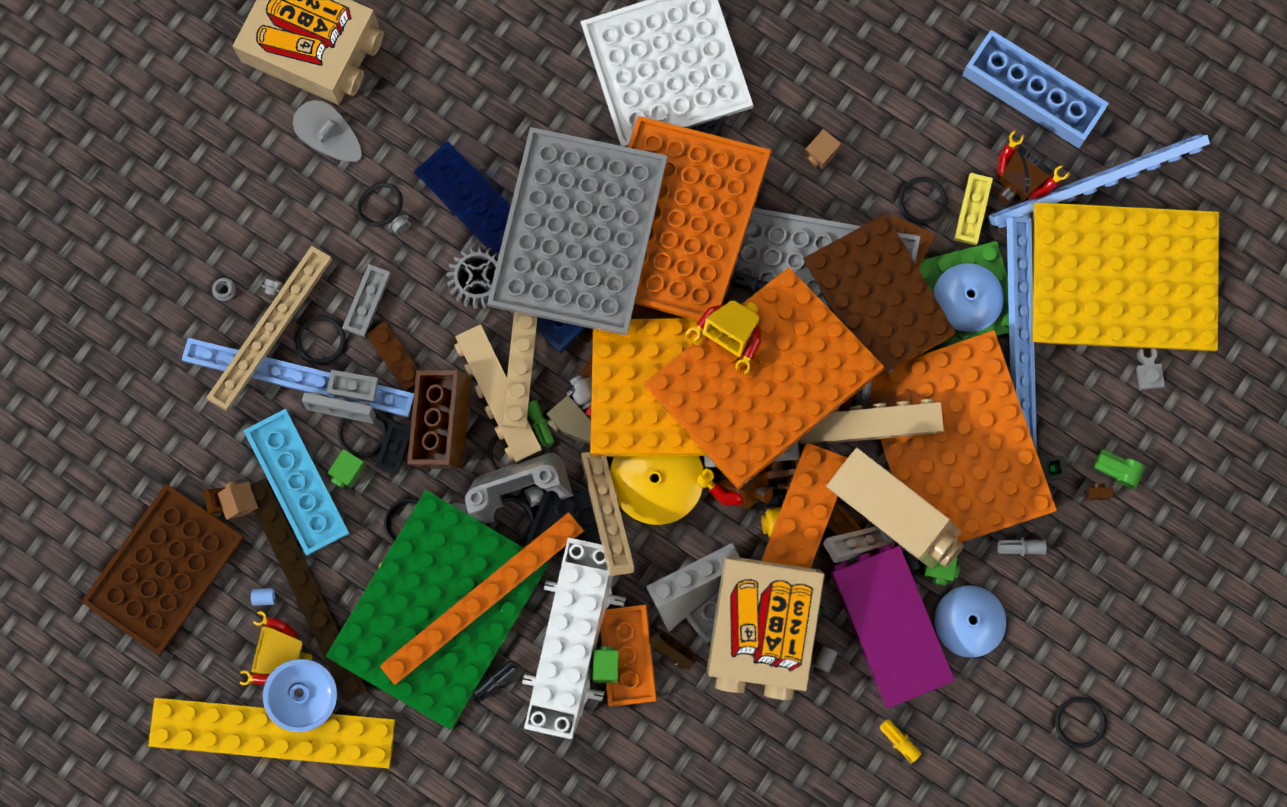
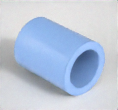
[251,588,275,606]

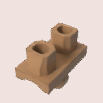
[767,459,799,490]

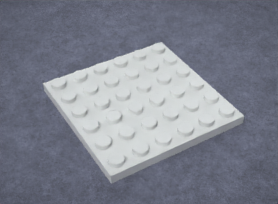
[581,0,753,147]

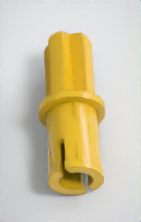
[880,719,922,764]

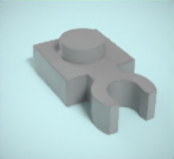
[1136,348,1165,390]

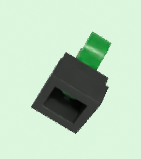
[1039,455,1068,481]

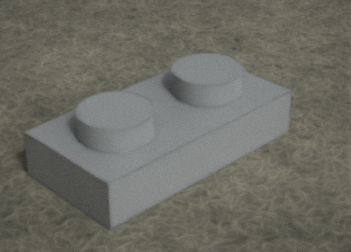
[327,370,379,402]

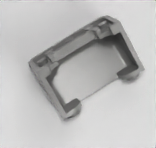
[465,453,573,525]

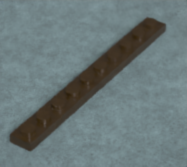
[250,478,368,702]

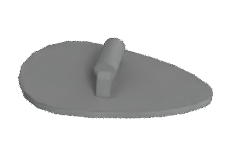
[293,100,362,162]

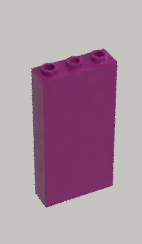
[830,543,955,708]

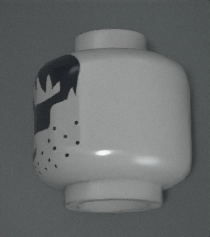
[566,375,592,412]

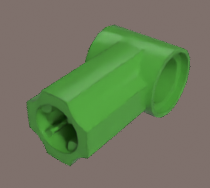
[1093,449,1145,489]

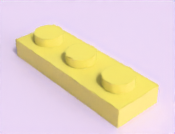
[954,173,993,246]

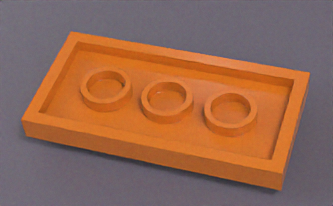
[600,605,657,707]

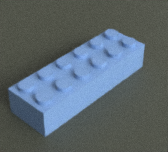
[962,30,1109,148]

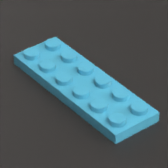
[243,409,350,556]

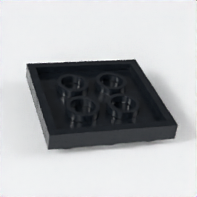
[526,484,602,558]

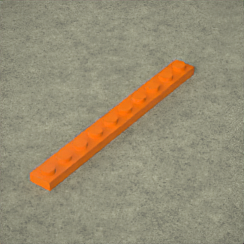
[380,512,583,685]

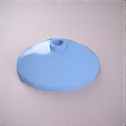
[933,263,1004,333]
[934,585,1006,658]
[263,659,337,732]

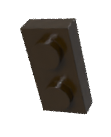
[649,629,699,671]

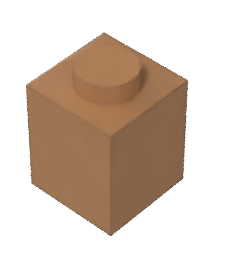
[804,129,841,170]
[217,480,258,520]

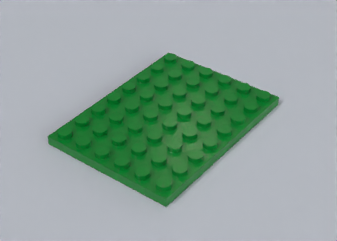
[325,490,549,730]

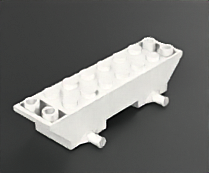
[522,538,626,739]

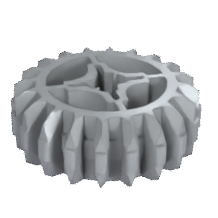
[447,246,499,309]

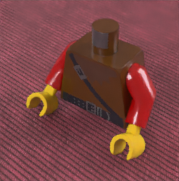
[997,130,1070,204]
[697,468,773,509]

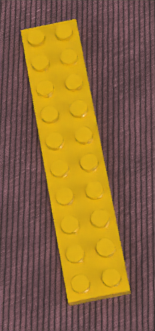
[148,698,395,769]

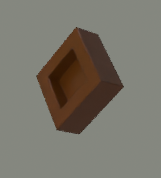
[1084,484,1113,500]
[203,488,225,515]

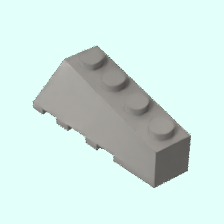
[646,543,739,632]

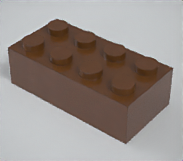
[407,370,471,469]

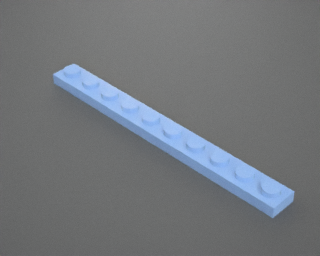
[987,134,1210,228]
[1007,217,1037,451]
[182,338,414,418]

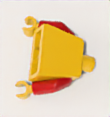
[686,301,761,376]
[240,611,312,685]

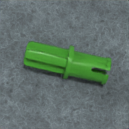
[527,400,554,447]

